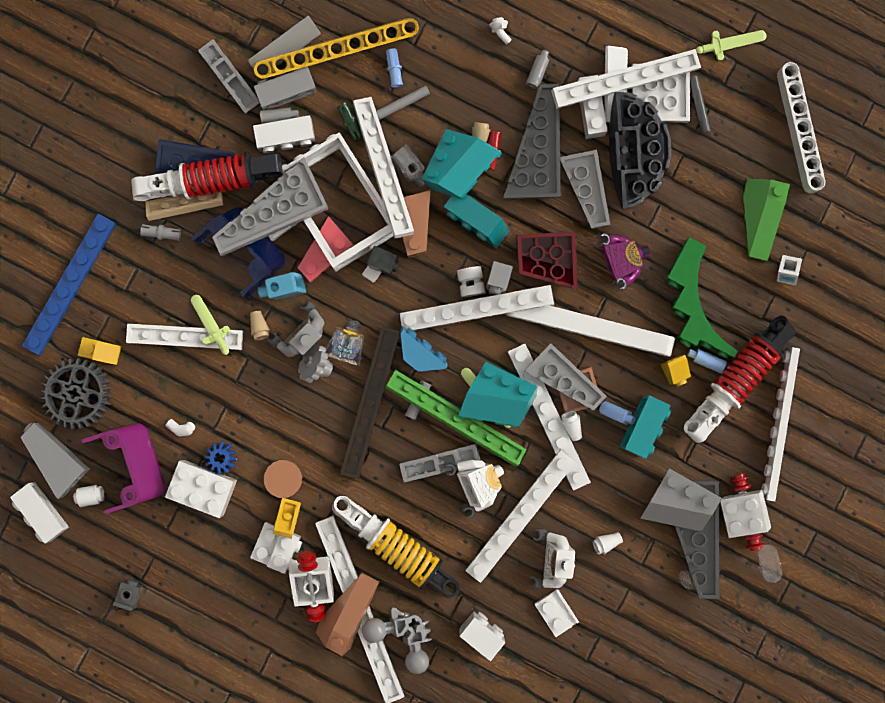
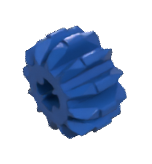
[204,441,238,474]

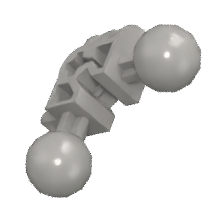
[362,607,432,674]

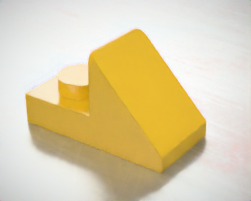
[78,337,121,365]
[273,498,301,539]

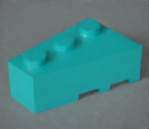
[444,194,510,249]

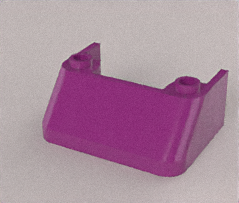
[82,423,166,514]

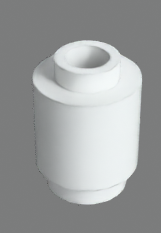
[73,485,105,507]

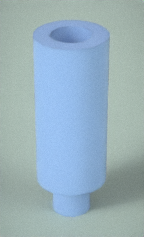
[687,349,727,374]
[599,401,636,425]

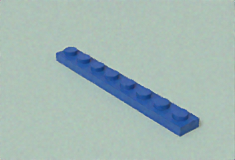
[22,213,117,356]

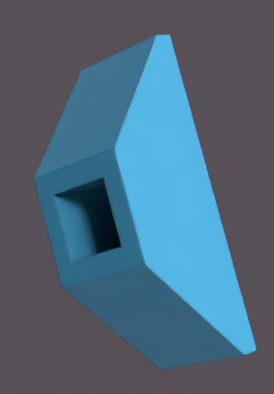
[400,326,448,372]

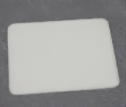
[362,266,382,283]

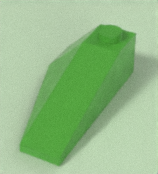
[742,179,790,261]

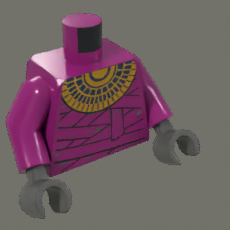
[596,234,651,292]

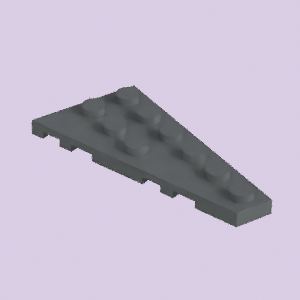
[503,84,561,200]

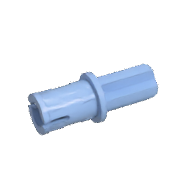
[386,48,403,88]

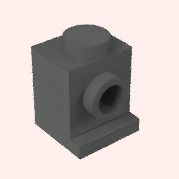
[113,579,143,611]

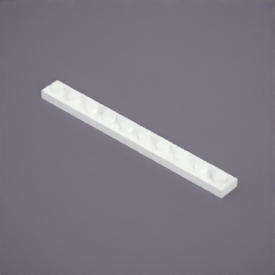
[315,515,404,703]

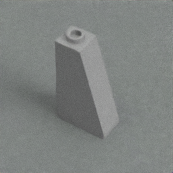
[20,423,90,499]

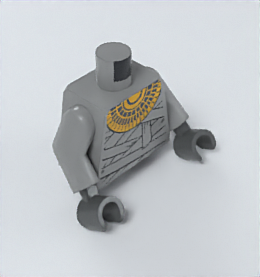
[267,299,324,358]

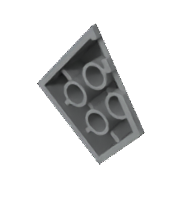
[640,468,722,531]

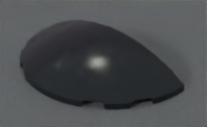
[609,92,671,209]

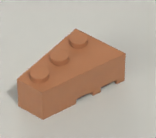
[403,190,430,258]

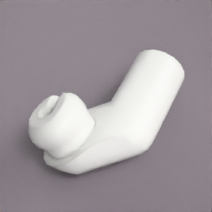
[165,419,195,437]

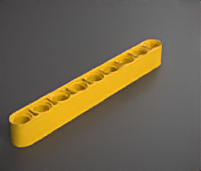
[254,18,419,79]

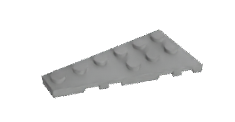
[212,157,328,256]

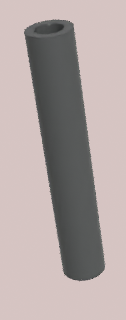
[690,76,711,134]

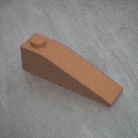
[316,573,379,656]

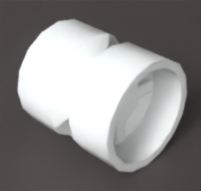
[457,266,486,297]

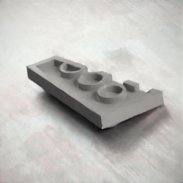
[560,150,611,229]
[524,343,607,410]

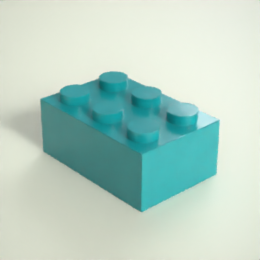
[619,395,671,459]

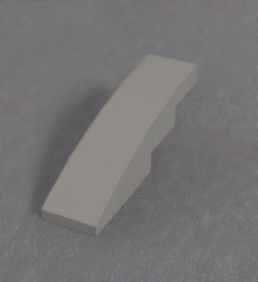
[198,39,260,113]
[399,444,480,482]

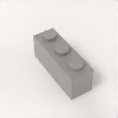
[254,66,317,110]
[486,261,513,295]

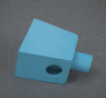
[258,272,306,300]

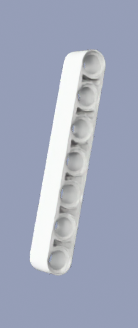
[777,62,825,194]

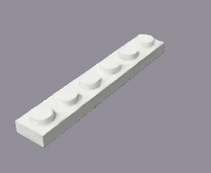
[126,324,243,350]

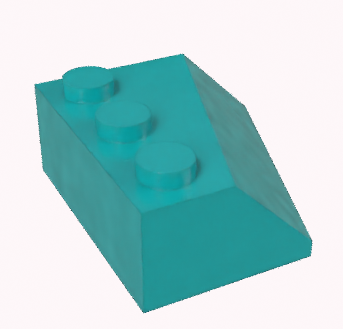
[422,129,502,199]

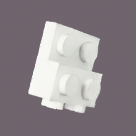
[250,522,302,574]

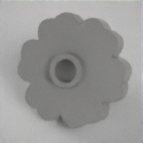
[298,344,333,383]

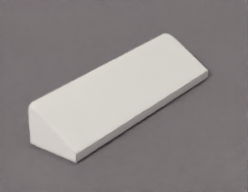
[604,46,628,123]

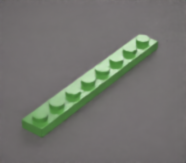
[385,370,527,467]

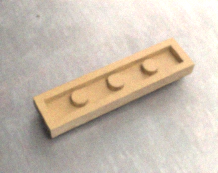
[145,191,223,221]

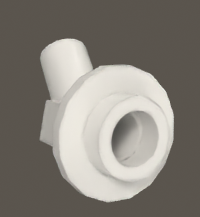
[489,18,511,44]

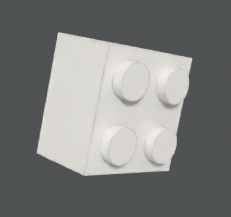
[459,611,505,661]

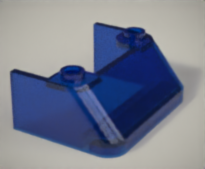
[191,207,286,299]

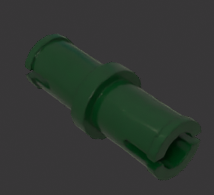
[337,102,363,142]

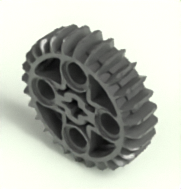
[39,358,113,429]

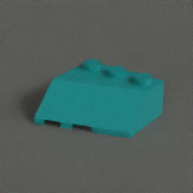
[458,362,537,428]

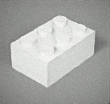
[165,460,237,518]

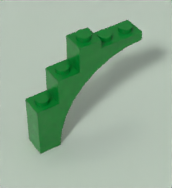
[664,237,738,359]

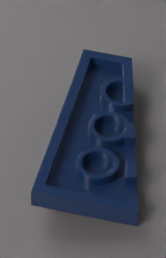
[155,139,236,174]

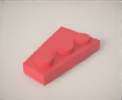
[298,216,354,283]

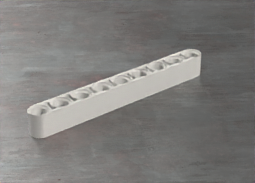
[505,306,675,357]

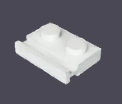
[534,589,579,637]

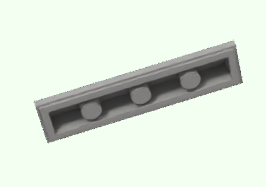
[248,16,321,79]

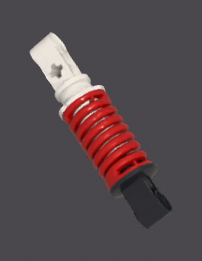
[131,152,283,201]
[684,316,796,443]

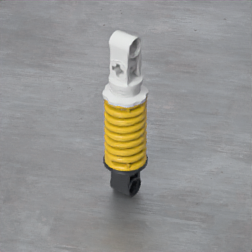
[332,496,460,598]

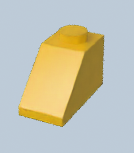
[660,355,691,387]

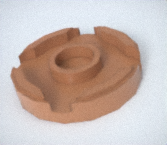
[264,460,302,498]

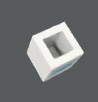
[777,255,802,285]

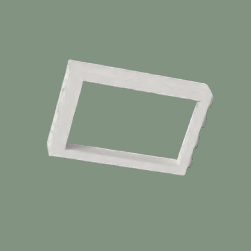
[278,133,394,272]

